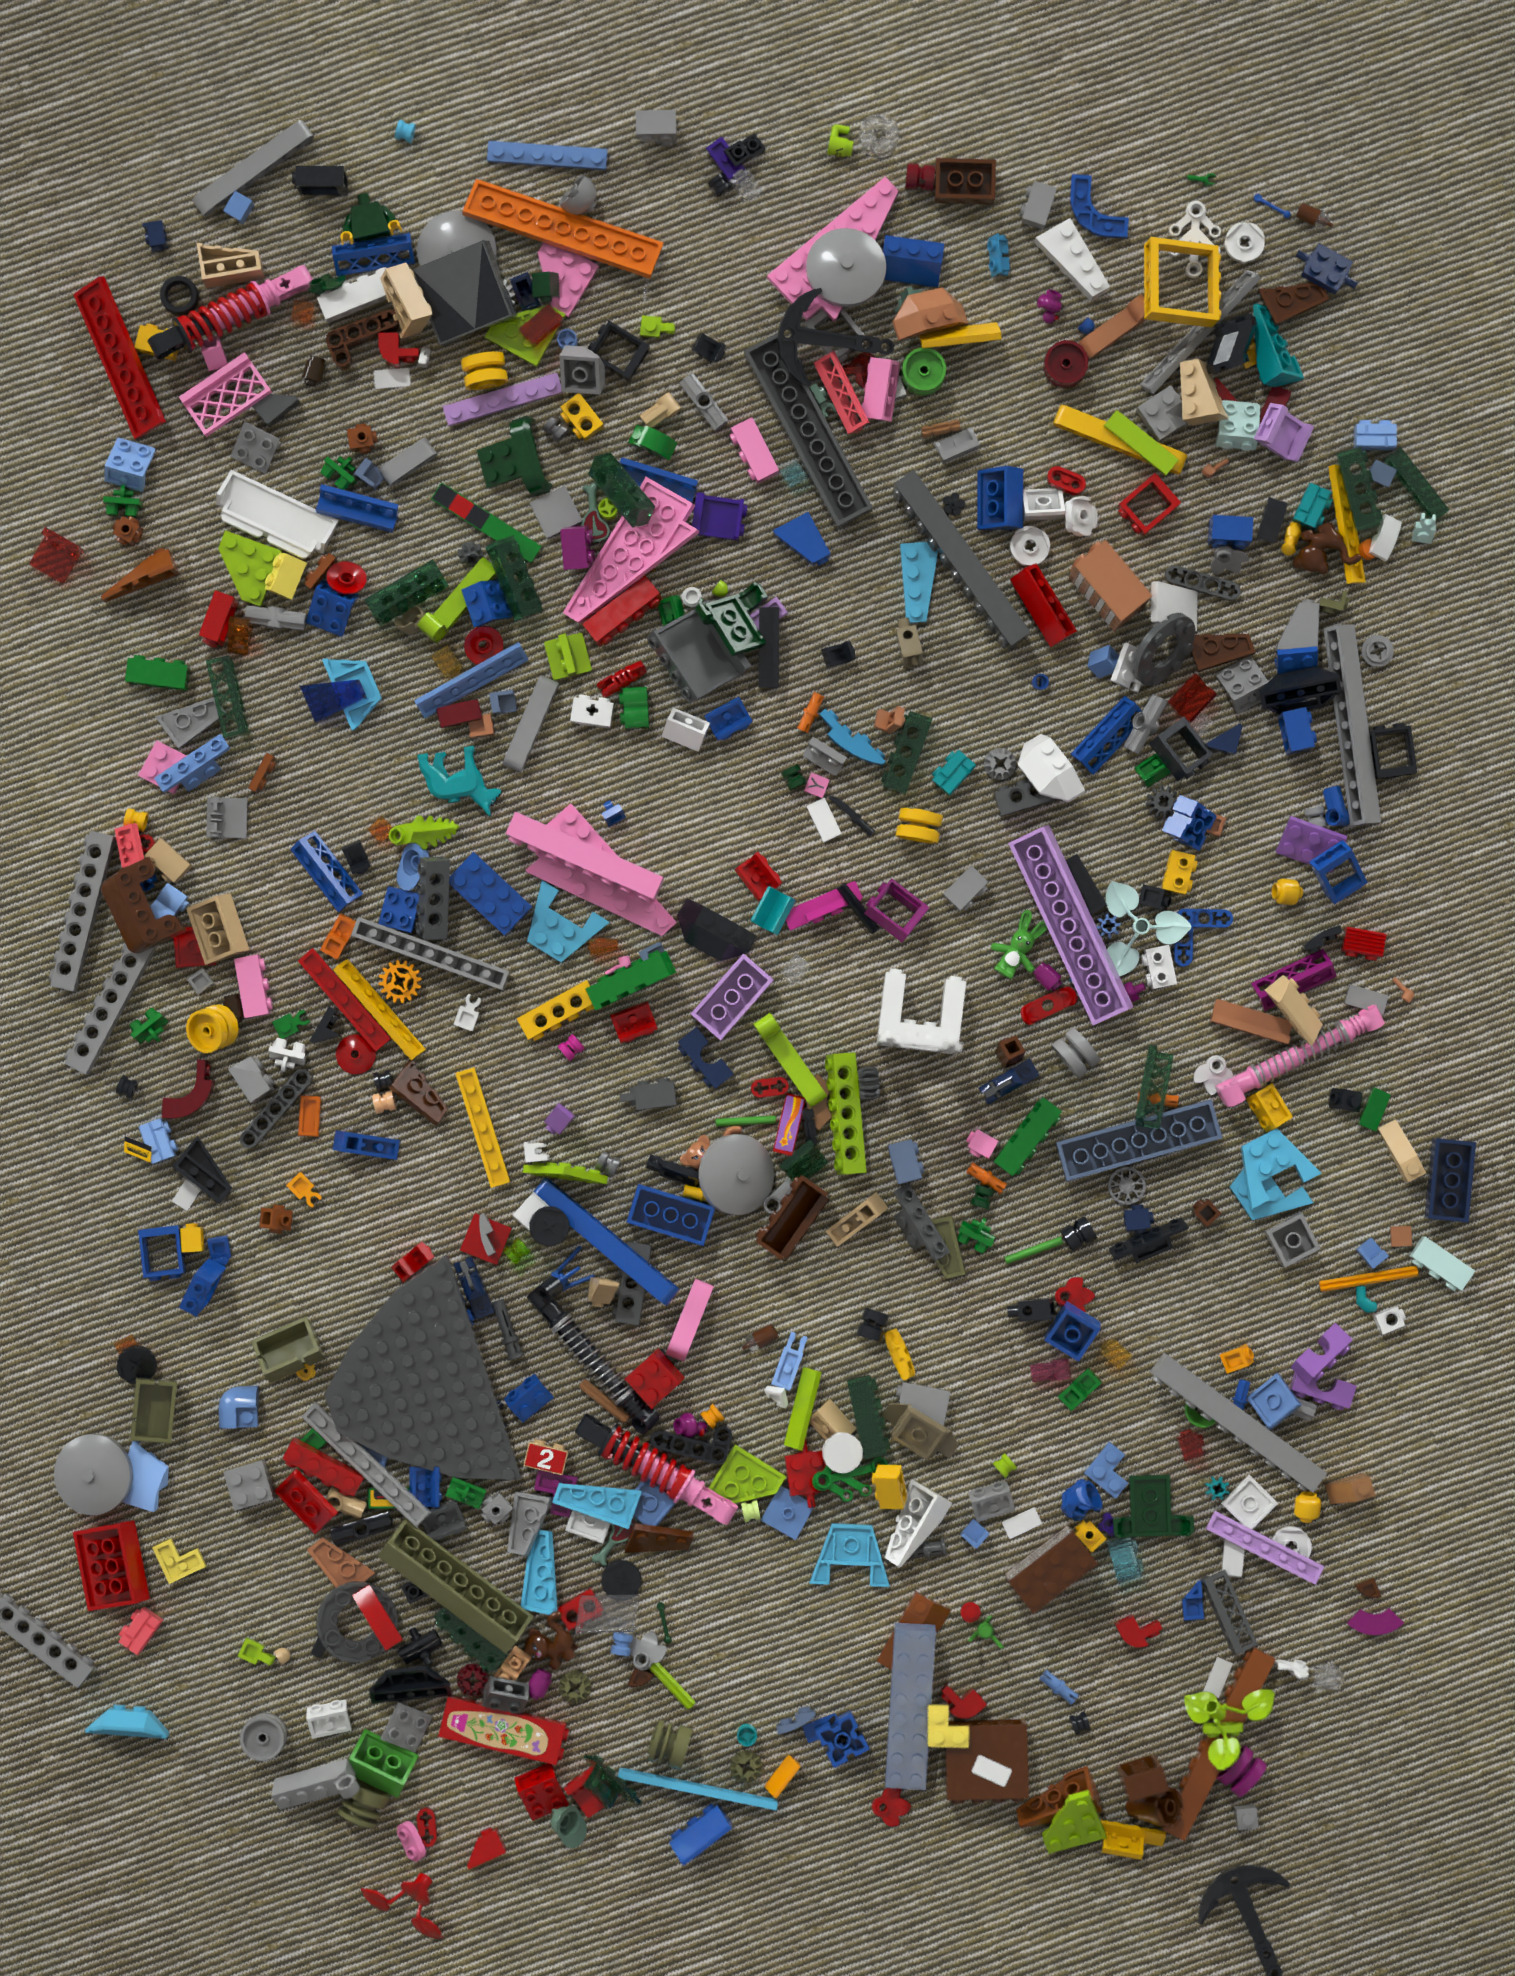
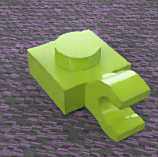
[640,315,675,339]
[238,1637,276,1666]

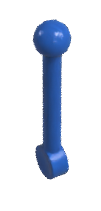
[1254,194,1291,218]

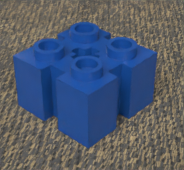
[1162,795,1217,851]
[815,1710,870,1768]

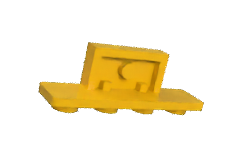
[1101,1820,1166,1860]

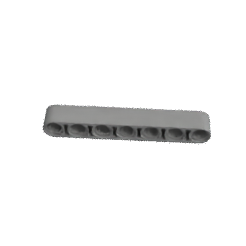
[192,120,314,217]

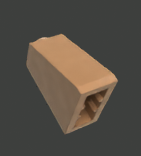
[1324,1472,1376,1504]

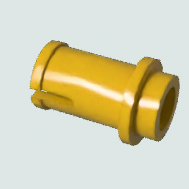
[683,1185,707,1203]

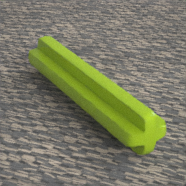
[649,1663,695,1709]

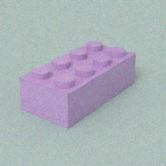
[691,953,774,1041]

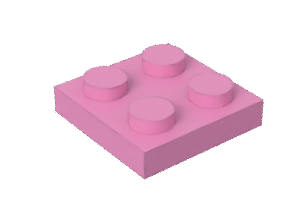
[138,740,186,794]

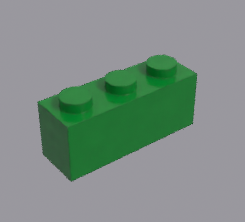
[125,655,190,691]

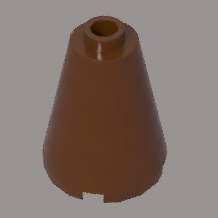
[1125,1787,1183,1828]

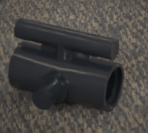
[398,1627,443,1666]

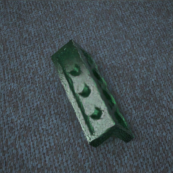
[1384,447,1449,520]
[206,655,250,739]
[1135,1045,1174,1129]

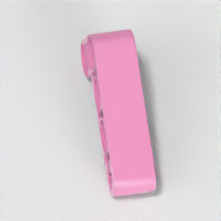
[665,1279,714,1362]

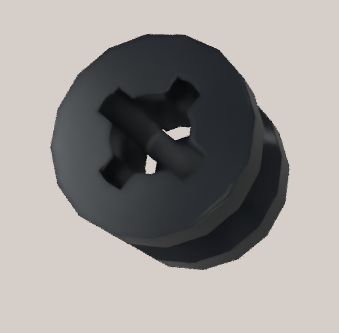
[708,172,733,197]
[373,1070,393,1092]
[115,1075,139,1099]
[1069,1711,1091,1735]

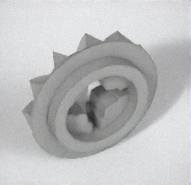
[1361,635,1394,667]
[984,748,1016,780]

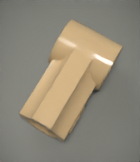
[640,392,682,428]
[326,1487,367,1519]

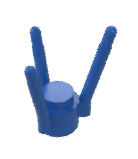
[551,1246,595,1292]

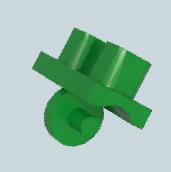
[320,456,357,490]
[103,485,142,518]
[129,1008,169,1044]
[958,1218,995,1254]
[445,1477,487,1509]

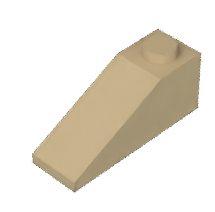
[1378,1119,1426,1182]
[825,1192,888,1247]
[587,1277,619,1307]

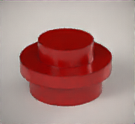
[960,1602,981,1623]

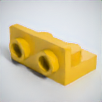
[1246,1083,1293,1132]

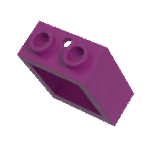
[864,878,930,943]

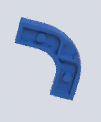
[1070,174,1129,239]

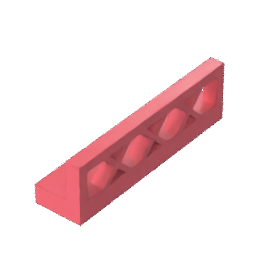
[814,351,869,434]

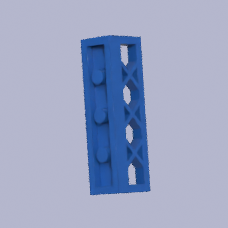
[332,233,415,276]
[616,457,698,503]
[316,484,398,533]
[1071,696,1143,775]
[290,831,363,913]

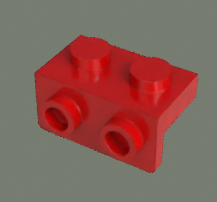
[735,852,782,902]
[610,1001,658,1043]

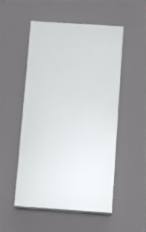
[1151,581,1198,631]

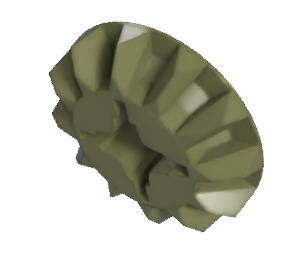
[559,1671,591,1704]
[730,1750,762,1783]

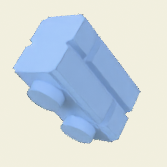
[1354,420,1397,450]
[138,1118,178,1164]

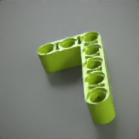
[417,557,499,644]
[754,1013,828,1108]

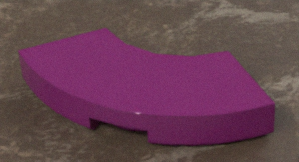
[1347,1608,1404,1635]

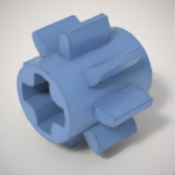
[1097,914,1121,939]

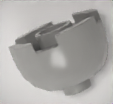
[559,175,597,215]

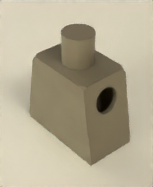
[896,618,923,669]

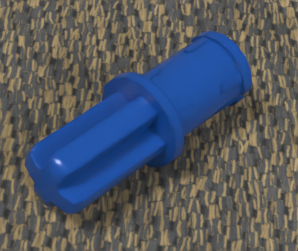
[1232,1380,1250,1411]

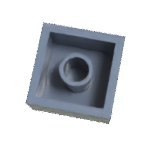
[887,1139,925,1184]

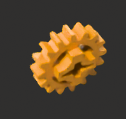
[378,960,422,1003]

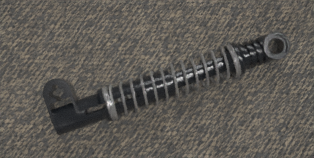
[526,1276,660,1434]

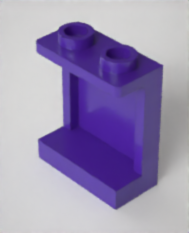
[692,492,748,541]

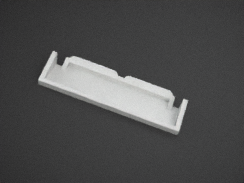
[216,470,339,559]

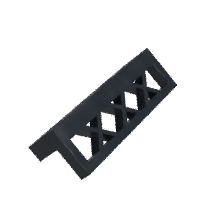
[759,607,779,688]

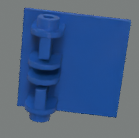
[378,886,419,933]

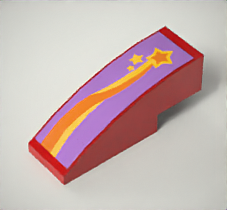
[773,1093,805,1156]

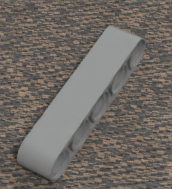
[503,675,559,772]

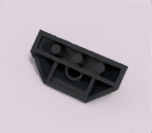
[1259,666,1342,714]
[677,898,757,961]
[369,1666,452,1704]

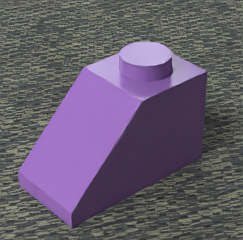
[544,1103,576,1135]

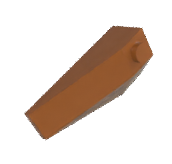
[101,548,180,603]
[877,1590,951,1670]
[1016,1766,1103,1828]

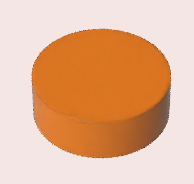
[1359,539,1375,560]

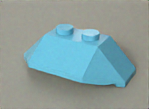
[85,1704,169,1739]

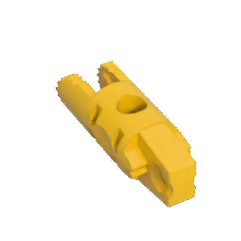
[884,1328,916,1380]

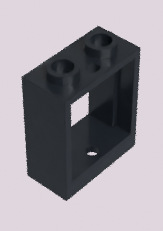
[292,166,348,196]
[588,321,650,383]
[1149,717,1213,781]
[1369,723,1417,780]

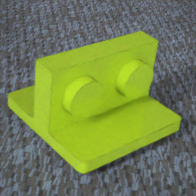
[544,632,592,680]

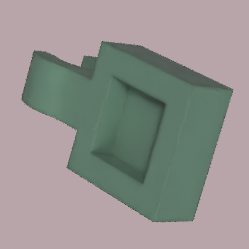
[809,383,837,419]

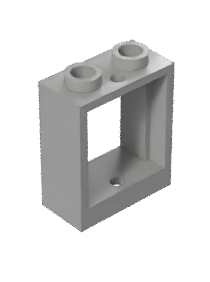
[805,308,865,364]

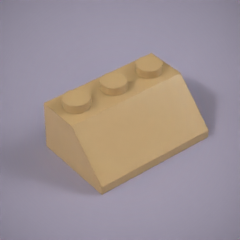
[186,893,250,965]
[1265,975,1323,1046]

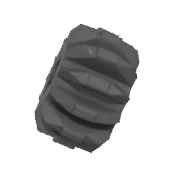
[1146,785,1178,819]
[857,1066,880,1100]

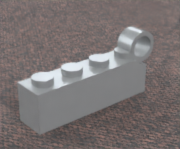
[271,1759,360,1810]

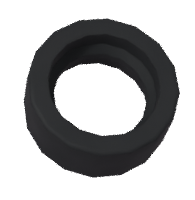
[160,276,199,316]

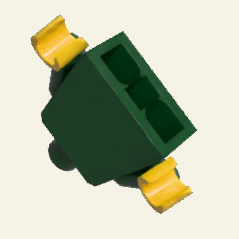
[340,193,402,245]

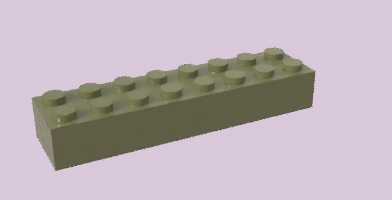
[377,1519,533,1654]

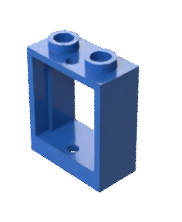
[1309,840,1368,905]
[138,1225,186,1281]
[179,1258,226,1317]

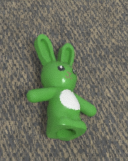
[991,910,1048,980]

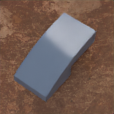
[776,1706,816,1734]

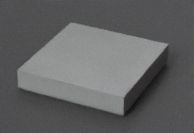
[529,486,582,539]

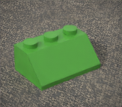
[349,1729,419,1798]

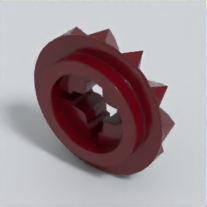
[457,1663,489,1696]

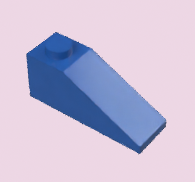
[333,1130,400,1160]

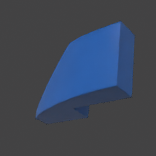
[207,1235,231,1266]
[1182,1581,1204,1621]

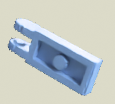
[771,1331,807,1391]

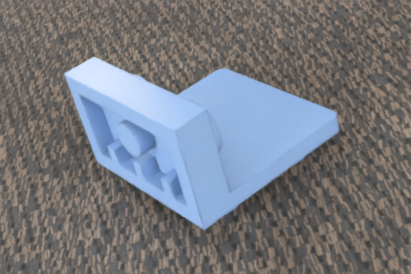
[104,438,155,492]

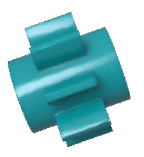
[1205,1476,1230,1500]

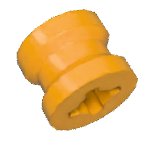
[700,1404,725,1429]

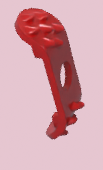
[1021,986,1078,1026]

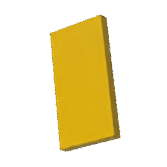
[919,322,1002,348]

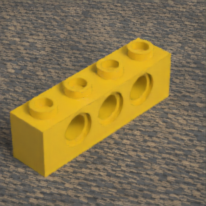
[517,980,594,1041]

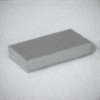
[1344,984,1389,1015]

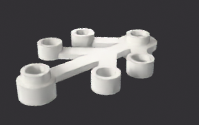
[1168,201,1221,278]

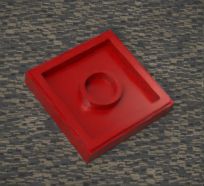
[174,927,217,968]
[460,1213,512,1265]

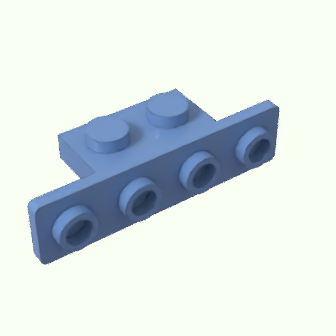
[155,734,230,793]

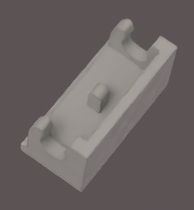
[934,427,980,464]

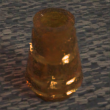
[588,937,618,956]

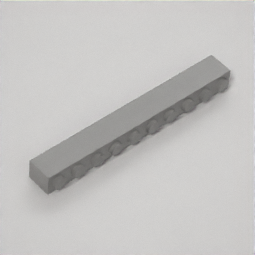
[1323,624,1381,826]
[1150,1353,1327,1492]

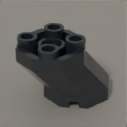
[1206,313,1257,374]

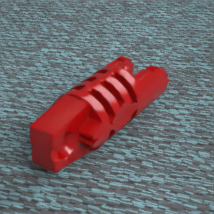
[597,660,647,698]

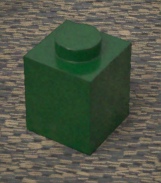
[532,272,560,302]

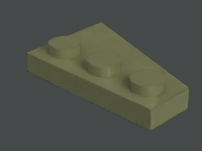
[931,1215,966,1279]

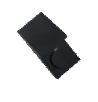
[309,1006,341,1043]

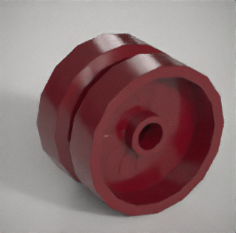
[1043,340,1089,389]

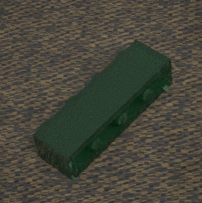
[847,1374,890,1459]

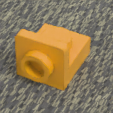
[1220,1344,1254,1373]

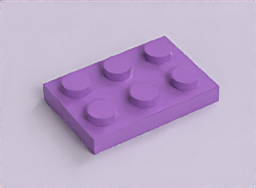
[1276,816,1347,873]

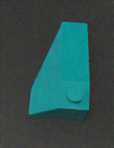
[1253,304,1304,387]

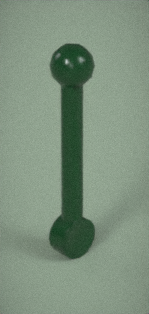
[657,1602,672,1644]

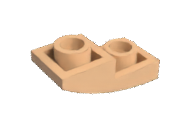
[494,1646,531,1681]

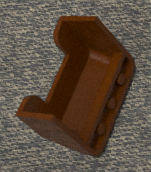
[101,857,187,954]
[755,1175,831,1262]

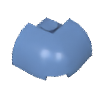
[218,1386,259,1428]

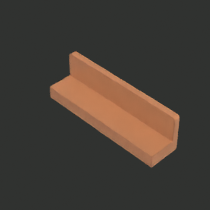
[1209,999,1292,1045]

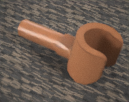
[1201,458,1229,478]
[1392,977,1414,1003]

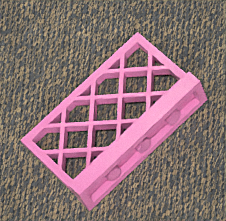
[179,352,272,437]

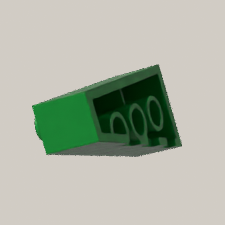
[585,950,677,1011]
[993,1097,1062,1176]

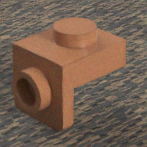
[874,706,905,734]

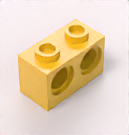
[560,393,604,442]

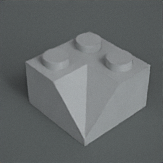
[636,110,677,147]
[559,345,606,395]
[1136,385,1189,443]
[228,1056,275,1103]

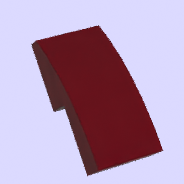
[1259,386,1292,425]
[436,699,482,728]

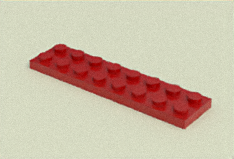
[73,276,166,439]

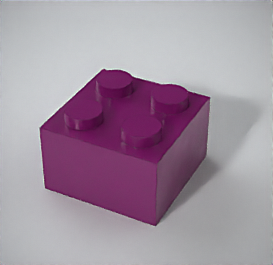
[560,525,595,570]

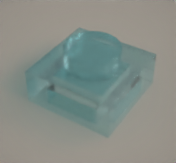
[780,460,807,489]

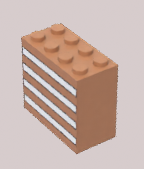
[1068,540,1152,632]

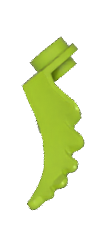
[389,815,459,850]

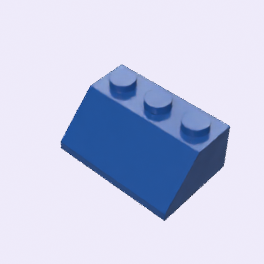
[883,235,944,288]
[977,466,1023,530]
[669,1803,732,1866]

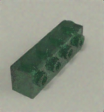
[433,1606,510,1673]

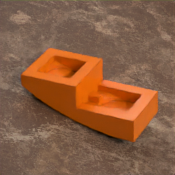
[320,913,356,960]

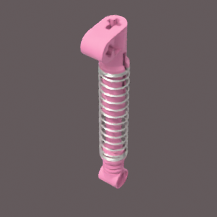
[1215,1005,1385,1107]

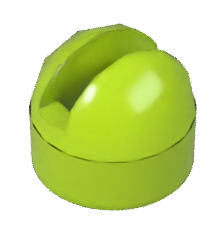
[711,580,728,597]

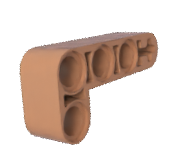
[1078,294,1147,360]

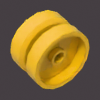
[461,351,508,390]
[895,808,943,844]
[186,1004,239,1053]

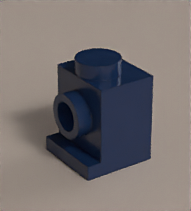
[142,220,168,253]

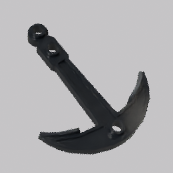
[778,288,894,387]
[1198,1865,1290,1976]

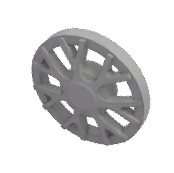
[1108,1167,1146,1205]

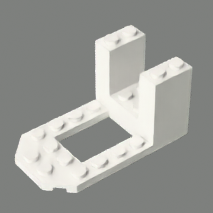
[876,969,966,1055]

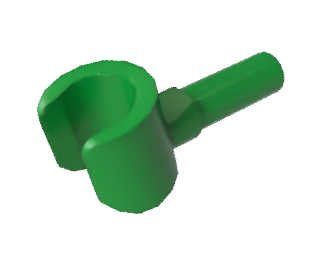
[1187,173,1216,187]

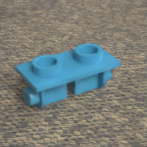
[987,233,1010,277]

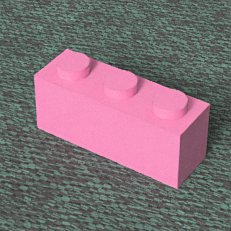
[862,357,901,422]
[729,417,779,484]
[234,954,273,1019]

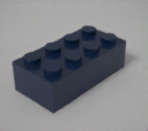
[1424,1138,1476,1223]

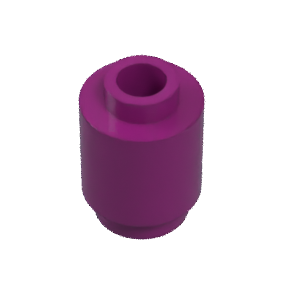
[1032,962,1062,991]
[528,1668,552,1700]

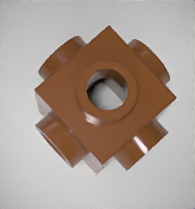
[347,424,378,454]
[112,516,143,547]
[259,1204,293,1234]

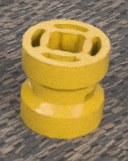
[123,808,148,832]

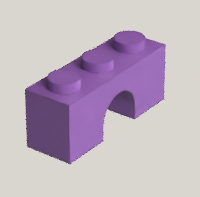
[1291,1323,1353,1384]
[1290,1372,1357,1411]

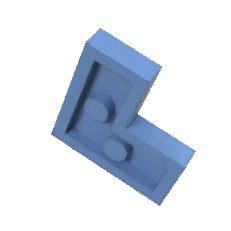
[1084,1442,1128,1499]

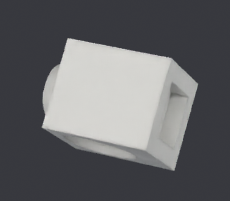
[1372,1306,1406,1334]

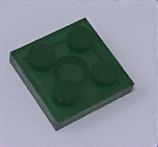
[779,1140,829,1181]

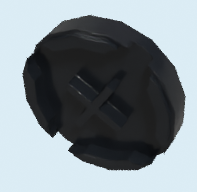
[529,1206,569,1247]
[117,1345,157,1384]
[601,1560,641,1601]

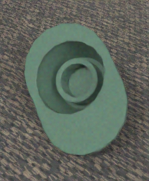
[550,1806,587,1848]

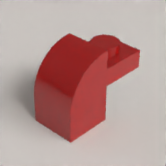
[378,333,420,368]
[391,1241,434,1283]
[1114,1614,1163,1647]
[941,1683,987,1718]

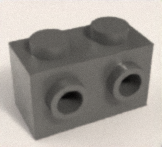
[482,1676,529,1714]

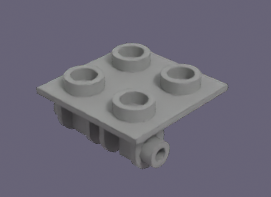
[230,421,281,474]
[206,797,248,838]
[381,1701,433,1752]

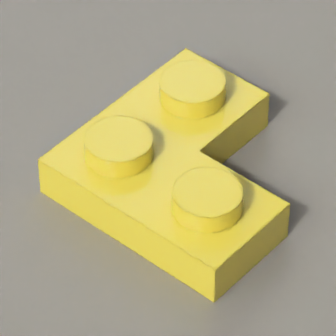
[152,1538,207,1584]
[928,1705,969,1748]

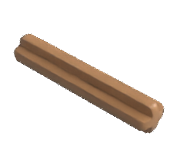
[579,1379,630,1423]

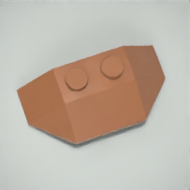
[892,287,968,341]

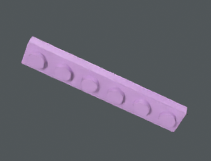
[443,373,563,426]
[1206,1510,1324,1585]

